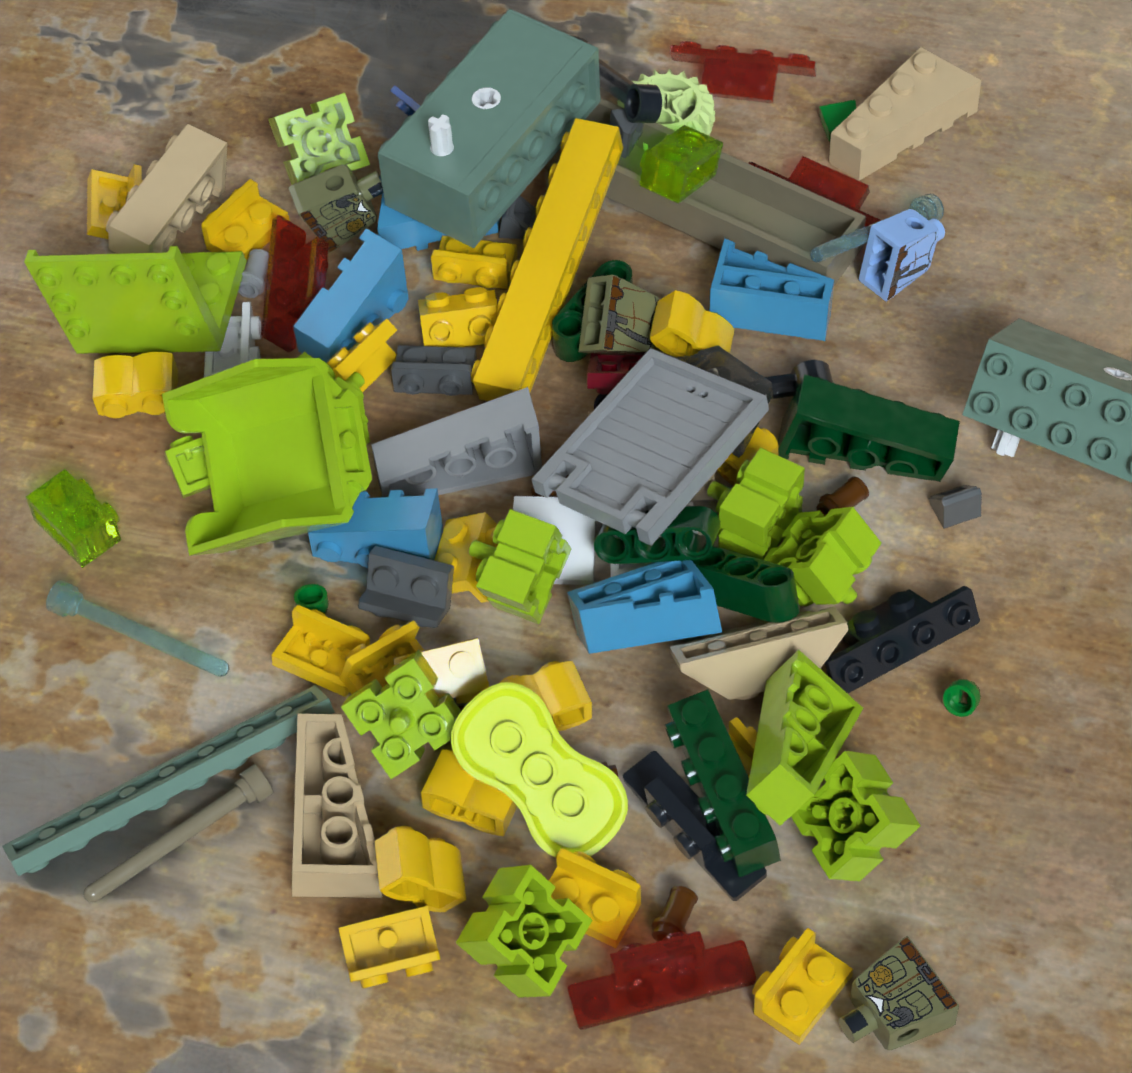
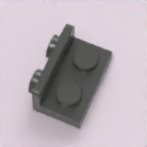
[391,345,477,396]
[358,546,454,628]

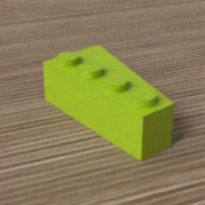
[746,649,863,826]

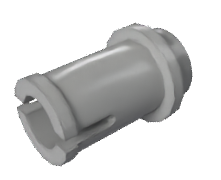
[238,249,273,298]

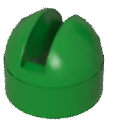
[294,584,329,614]
[943,679,981,717]

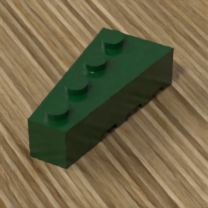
[778,374,960,482]

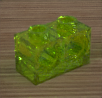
[639,125,723,204]
[26,469,121,568]

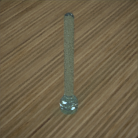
[810,193,944,262]
[46,580,229,677]

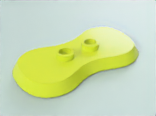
[451,682,628,858]

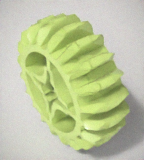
[617,69,715,151]

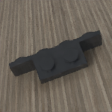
[825,586,980,694]
[623,751,767,901]

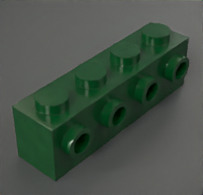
[664,689,781,878]

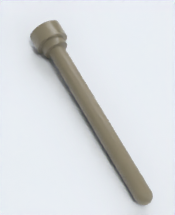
[83,764,274,902]

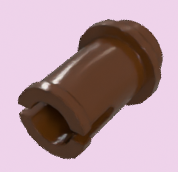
[816,477,869,517]
[651,886,698,947]

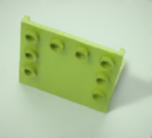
[24,246,247,354]

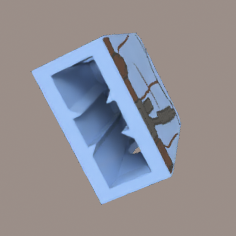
[858,209,945,302]

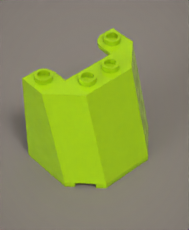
[162,358,372,556]

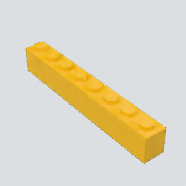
[471,118,623,401]

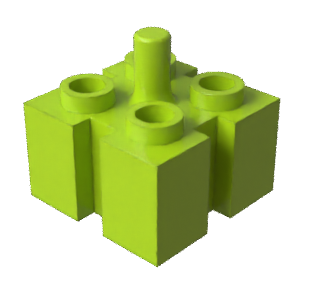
[268,93,370,185]
[707,448,805,560]
[763,507,882,606]
[469,509,572,624]
[341,650,461,779]
[791,751,921,881]
[456,865,593,998]

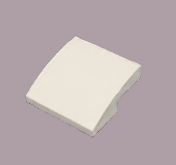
[513,496,596,585]

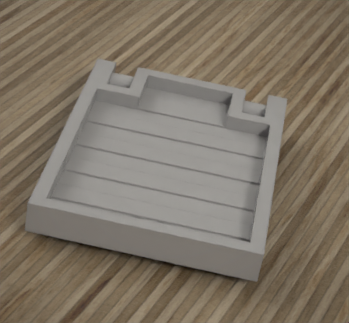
[532,348,769,546]

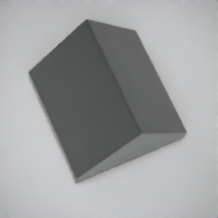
[609,108,644,158]
[499,195,536,239]
[928,485,982,529]

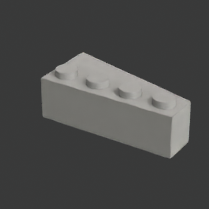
[371,387,542,497]

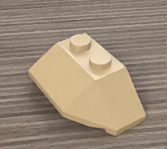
[670,606,848,700]

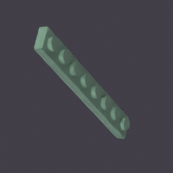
[2,685,335,876]

